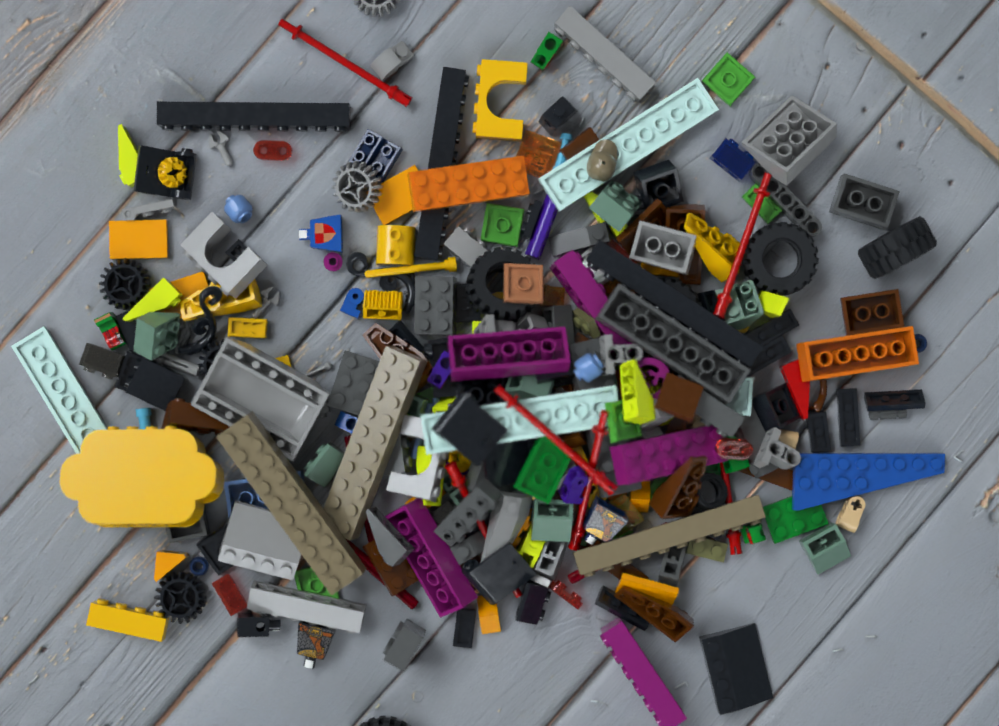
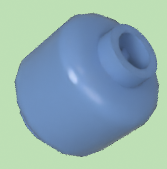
[224,195,253,223]
[574,353,604,382]

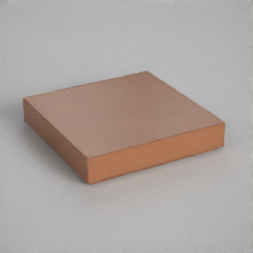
[504,263,543,304]

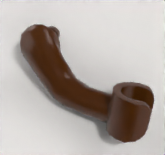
[808,378,829,412]

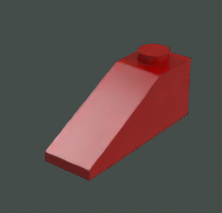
[779,359,810,420]

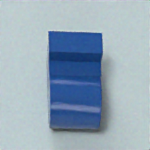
[340,288,364,319]
[334,411,358,434]

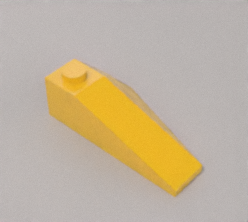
[684,213,740,282]
[180,279,262,321]

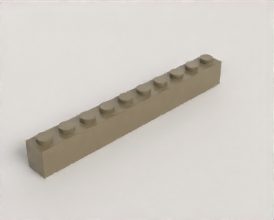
[572,495,765,577]

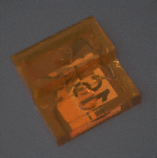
[516,130,562,178]

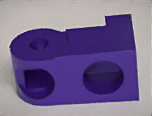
[427,350,451,389]
[558,466,589,504]

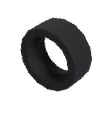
[696,473,728,510]

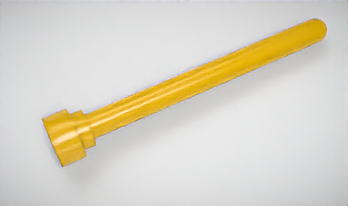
[365,256,457,278]

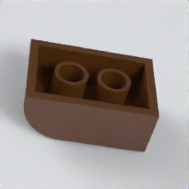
[840,289,904,336]

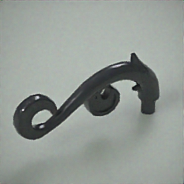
[346,252,415,314]
[178,286,223,355]

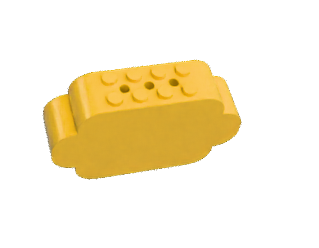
[60,426,224,528]

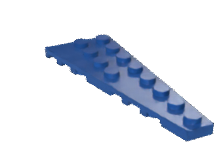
[792,453,945,511]

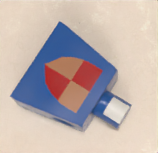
[299,215,343,253]

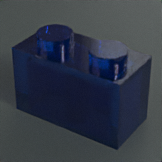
[709,138,756,182]

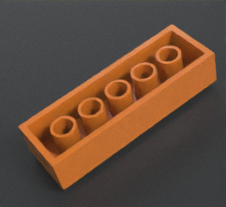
[407,155,530,213]
[796,326,919,382]

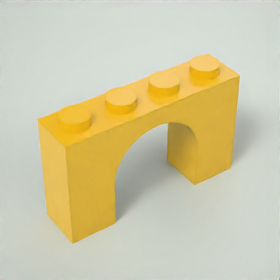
[472,59,528,142]

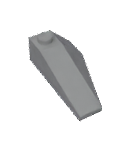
[480,491,533,563]

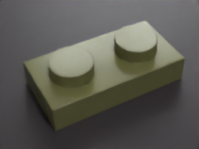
[572,308,601,339]
[686,538,728,563]

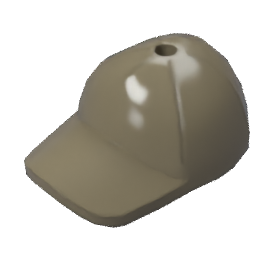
[587,140,617,182]

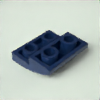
[348,129,403,182]

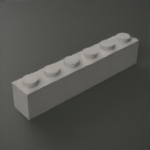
[554,6,656,102]
[247,581,366,634]

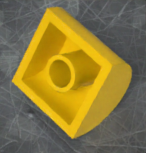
[376,225,416,266]

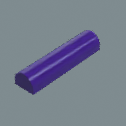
[525,194,558,260]

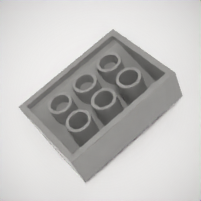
[742,96,837,186]
[218,500,301,580]

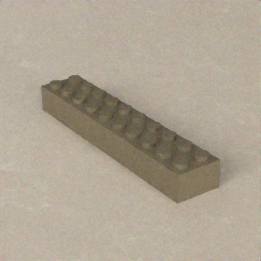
[323,346,427,541]
[216,411,367,596]

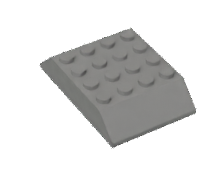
[191,337,330,461]

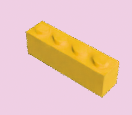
[86,598,170,642]

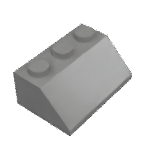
[629,221,697,275]

